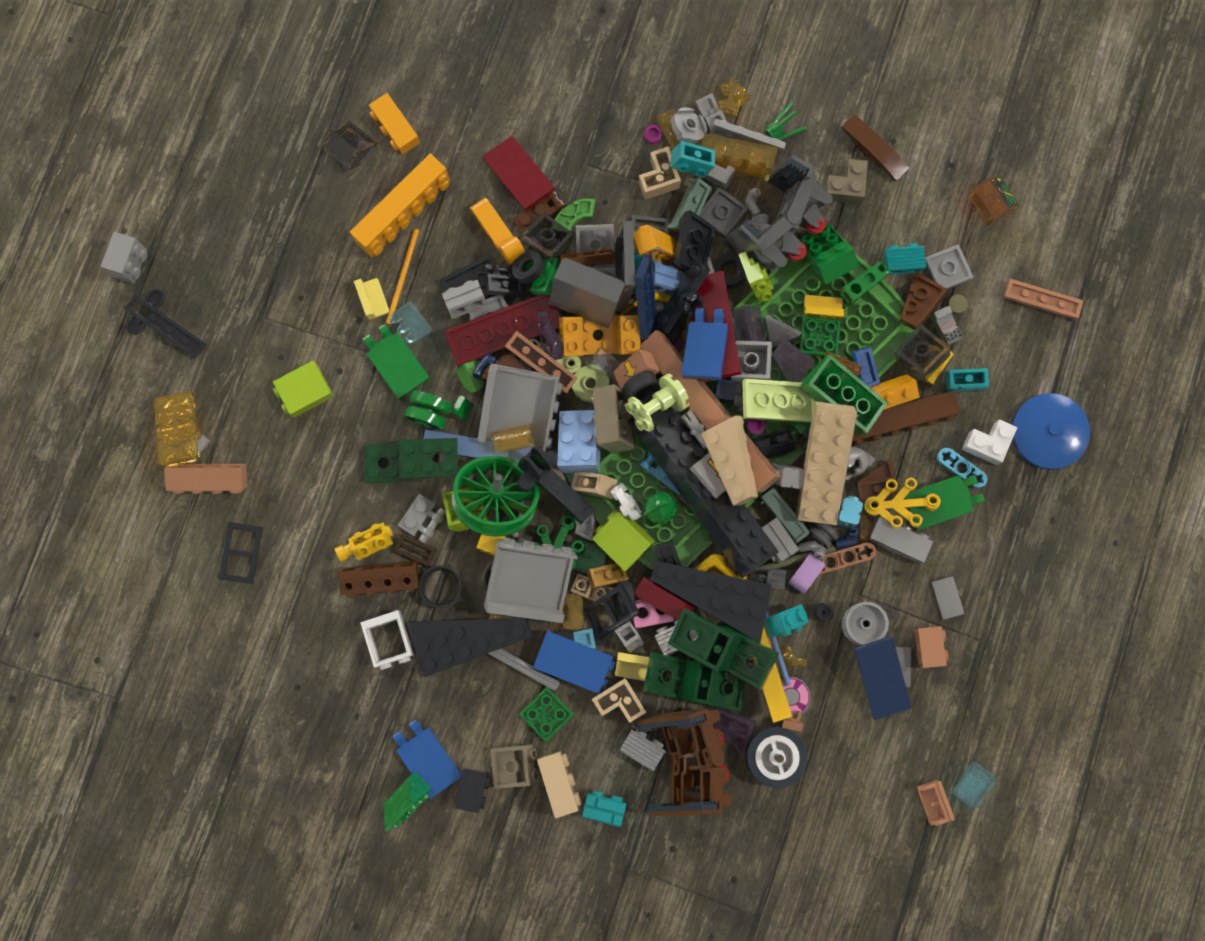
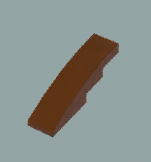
[841,114,909,181]

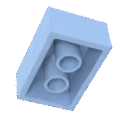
[557,410,601,473]

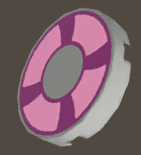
[781,677,810,716]

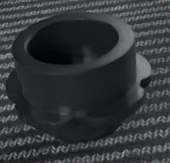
[814,603,833,622]

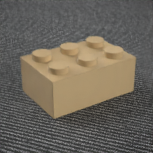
[537,751,581,818]

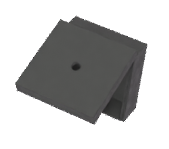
[549,221,635,329]

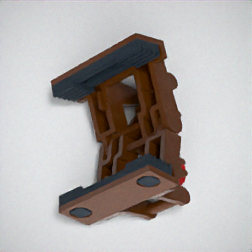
[636,709,732,816]

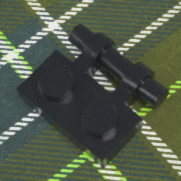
[483,263,524,297]

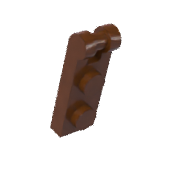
[512,191,566,235]
[561,248,615,266]

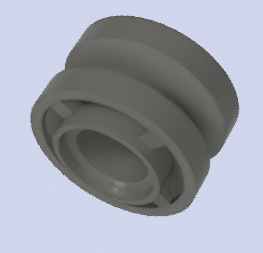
[809,522,839,549]

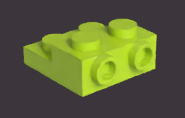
[739,251,774,303]

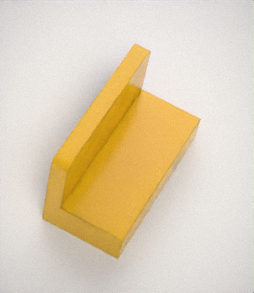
[803,295,844,320]

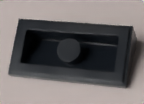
[752,427,796,459]

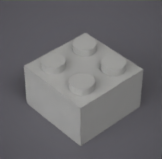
[100,232,147,284]
[731,341,772,384]

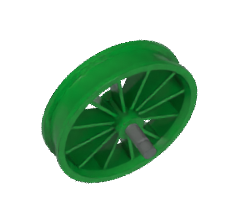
[452,456,539,537]

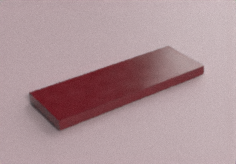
[692,271,742,382]
[444,292,561,367]

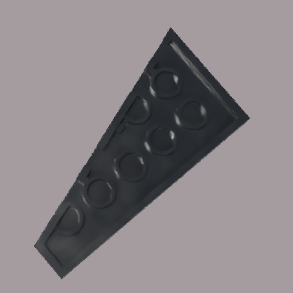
[651,561,772,643]
[406,618,533,677]

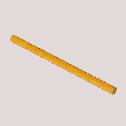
[386,229,419,325]

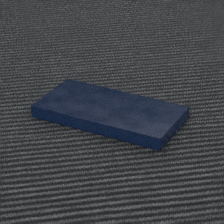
[635,254,657,340]
[854,636,911,720]

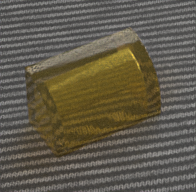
[493,424,536,454]

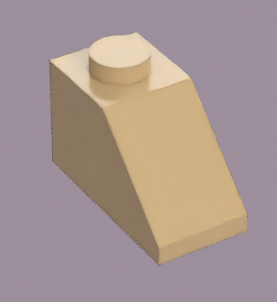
[571,471,618,499]

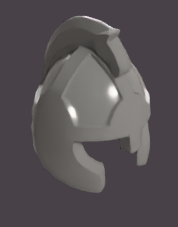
[845,447,875,480]

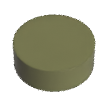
[947,295,968,315]

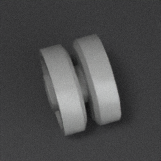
[841,602,889,645]

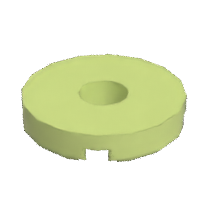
[572,365,609,403]

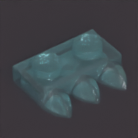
[390,301,433,343]

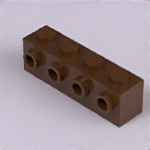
[338,561,420,597]

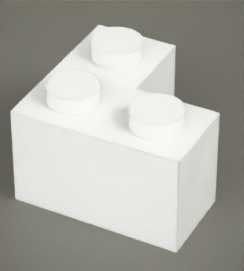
[961,420,1017,466]

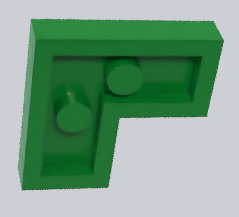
[523,258,561,295]

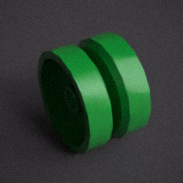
[404,390,452,431]

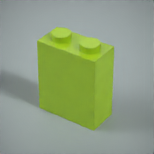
[273,360,334,418]
[592,510,655,571]

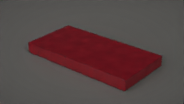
[482,136,556,212]

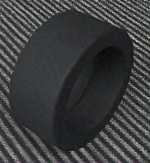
[622,371,661,405]

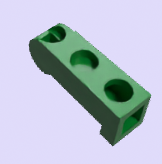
[838,261,891,307]

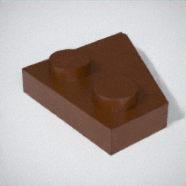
[856,459,898,502]

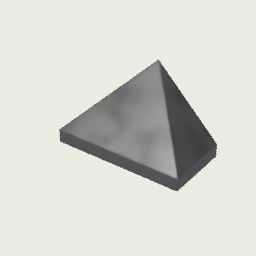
[763,315,801,347]

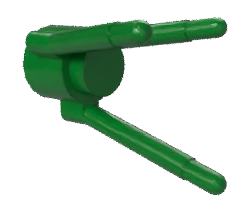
[765,102,807,141]

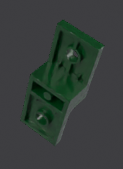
[364,438,458,483]
[668,608,779,689]
[643,652,746,712]

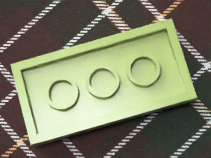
[742,379,815,423]

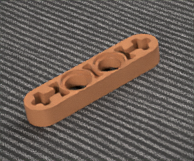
[819,543,876,575]

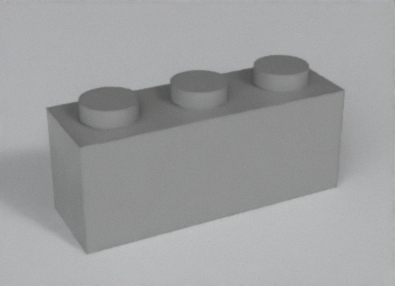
[867,517,933,564]

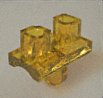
[719,77,750,117]

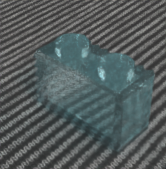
[950,762,996,810]

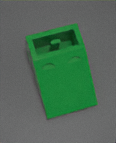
[798,223,859,284]
[383,772,432,832]

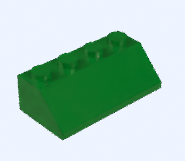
[799,354,888,436]

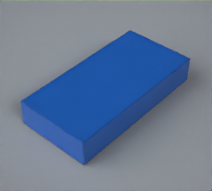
[851,347,880,387]

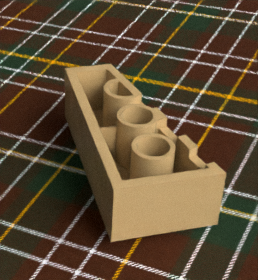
[701,416,758,505]

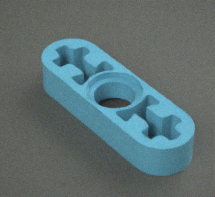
[936,448,987,489]

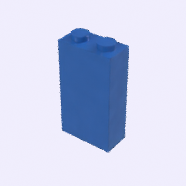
[533,630,616,694]

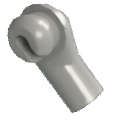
[745,188,761,217]
[799,540,826,560]

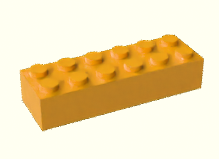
[350,153,450,258]

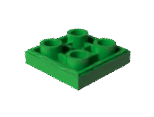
[799,316,841,358]
[519,687,574,742]

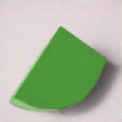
[456,359,485,392]

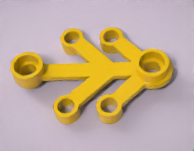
[864,478,941,529]

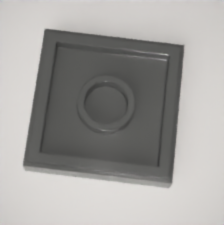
[699,187,749,238]

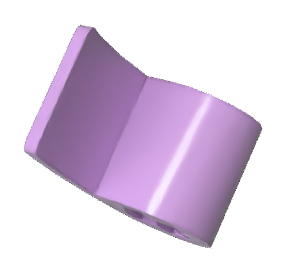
[788,554,825,595]

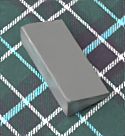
[931,576,964,620]

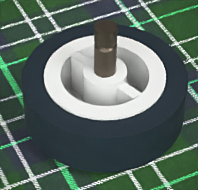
[746,727,807,788]

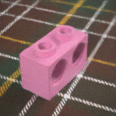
[633,599,674,629]

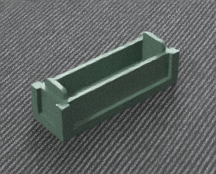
[667,178,712,236]
[760,487,810,544]

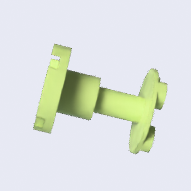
[625,374,689,432]

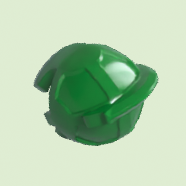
[643,492,677,524]

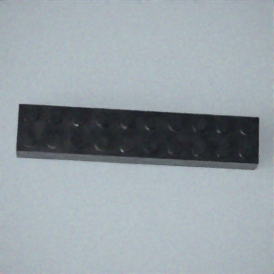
[628,406,779,579]

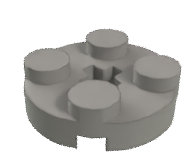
[670,107,707,144]

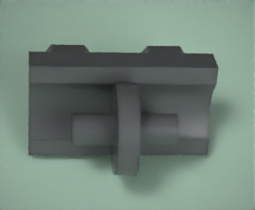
[750,567,786,590]

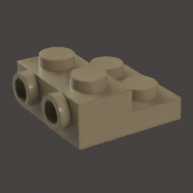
[490,744,539,789]

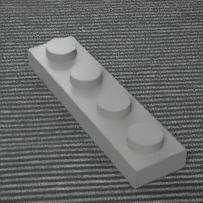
[710,118,786,158]

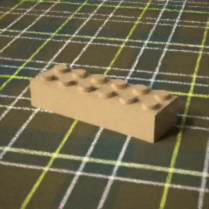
[796,401,857,525]

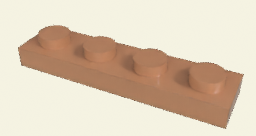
[1003,279,1083,320]

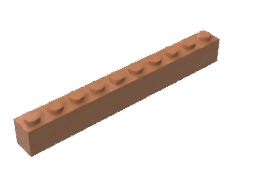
[640,330,781,492]

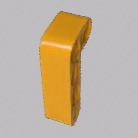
[470,197,525,265]

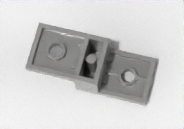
[576,224,616,315]

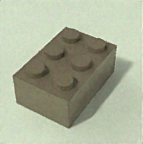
[592,384,634,453]

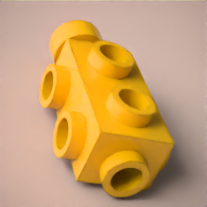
[335,522,393,562]

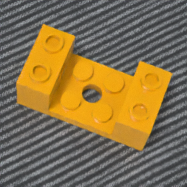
[559,315,640,356]

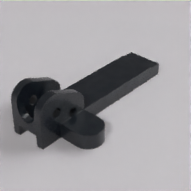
[124,289,207,359]
[517,446,595,524]

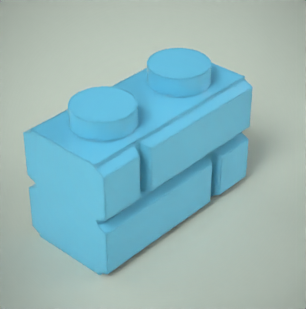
[837,496,863,529]

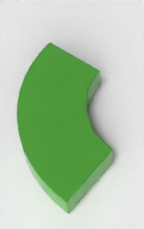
[552,199,596,233]

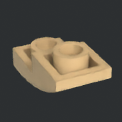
[570,573,614,605]

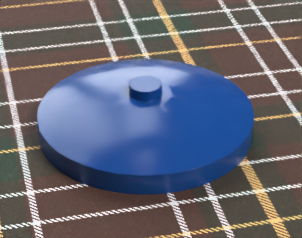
[1012,393,1090,470]

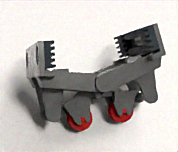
[722,155,833,272]

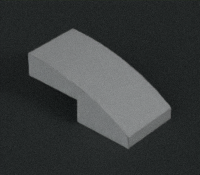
[694,93,726,131]

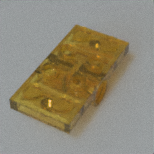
[154,390,200,468]

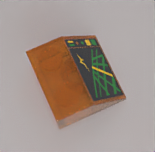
[968,176,1020,225]

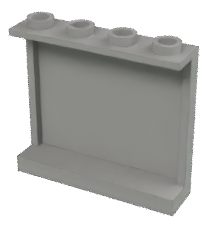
[477,363,562,453]
[484,538,577,623]

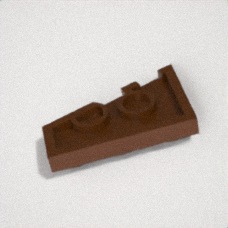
[900,271,948,331]

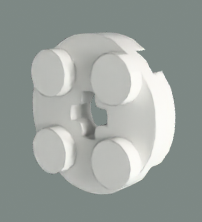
[611,483,642,521]

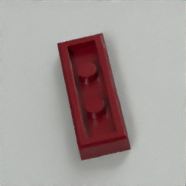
[634,577,695,620]

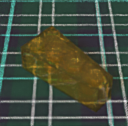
[701,133,778,181]

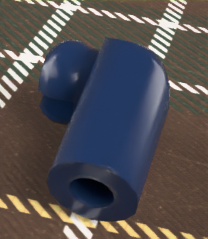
[473,354,496,380]
[833,527,859,549]

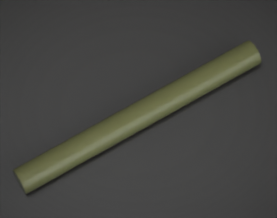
[760,544,836,569]

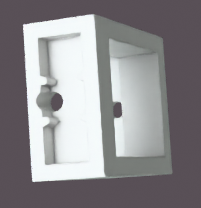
[361,610,414,670]

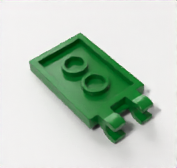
[363,324,430,400]
[905,475,985,531]

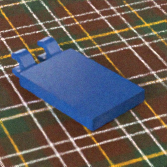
[681,308,728,380]
[393,719,462,799]

